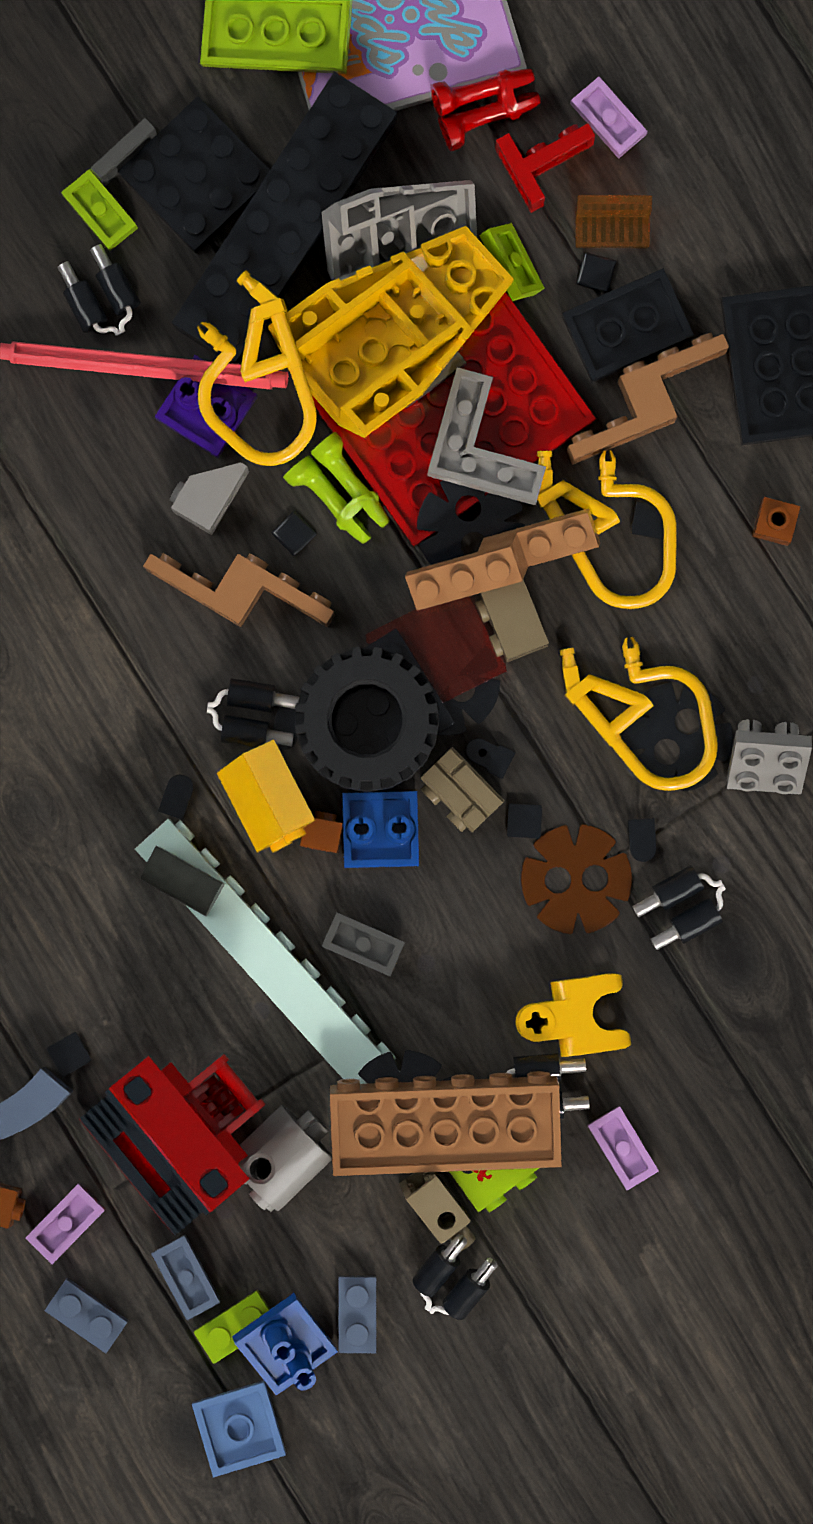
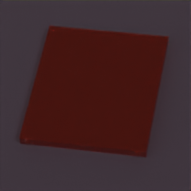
[365,596,507,703]

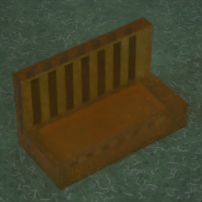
[576,195,652,248]

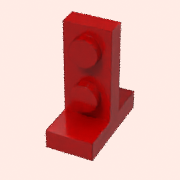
[495,123,595,213]

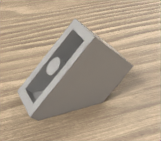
[170,462,249,535]

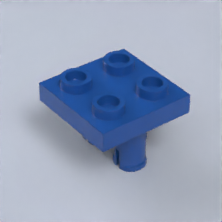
[342,791,419,868]
[232,1293,338,1395]

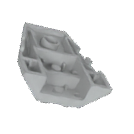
[322,180,477,281]

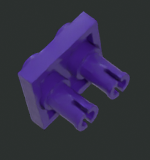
[155,355,258,458]

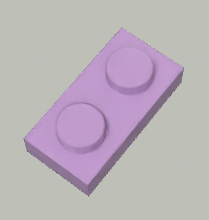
[570,76,647,159]
[587,1106,659,1190]
[26,1183,106,1264]

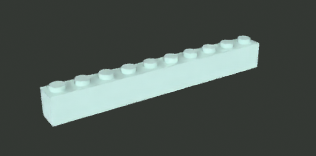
[135,819,400,1084]

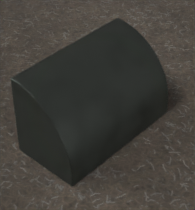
[140,846,225,917]

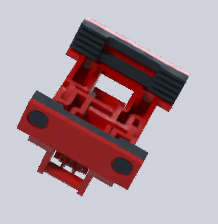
[79,1054,266,1235]

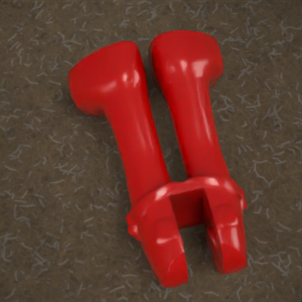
[431,68,541,152]

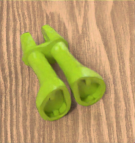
[283,432,390,544]

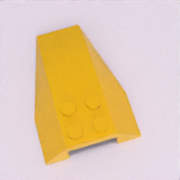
[268,226,514,438]

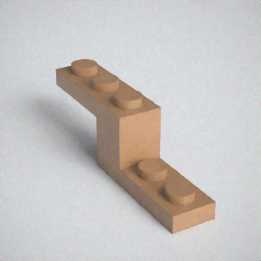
[567,333,729,465]
[405,508,600,611]
[143,553,335,628]

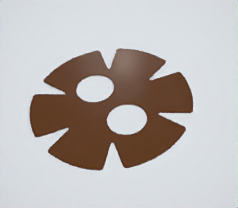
[521,824,632,934]

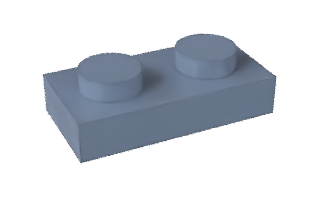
[151,1234,221,1320]
[339,1276,376,1353]
[44,1278,129,1353]

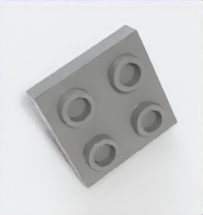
[727,719,812,794]

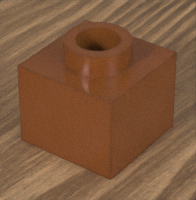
[752,497,801,546]
[300,811,343,854]
[0,1183,26,1229]

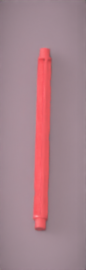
[0,341,289,390]

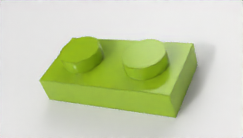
[61,169,138,252]
[479,223,544,301]
[193,1290,270,1364]

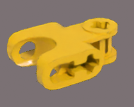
[515,973,631,1057]

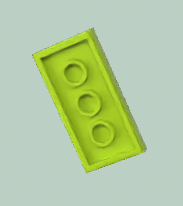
[200,0,353,74]

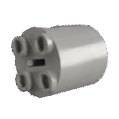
[238,1104,332,1212]

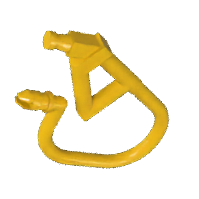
[197,270,317,466]
[537,450,676,609]
[559,637,718,791]

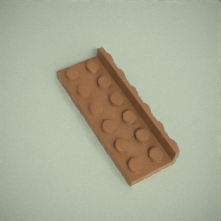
[330,1071,562,1176]

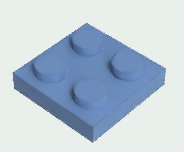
[192,1380,286,1478]

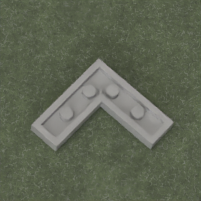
[427,367,546,505]

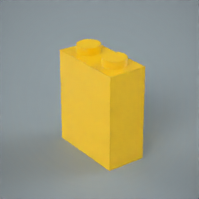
[217,739,315,853]

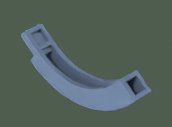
[0,1067,73,1140]

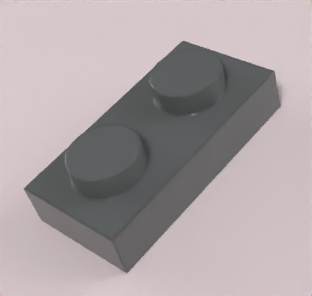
[322,912,405,976]

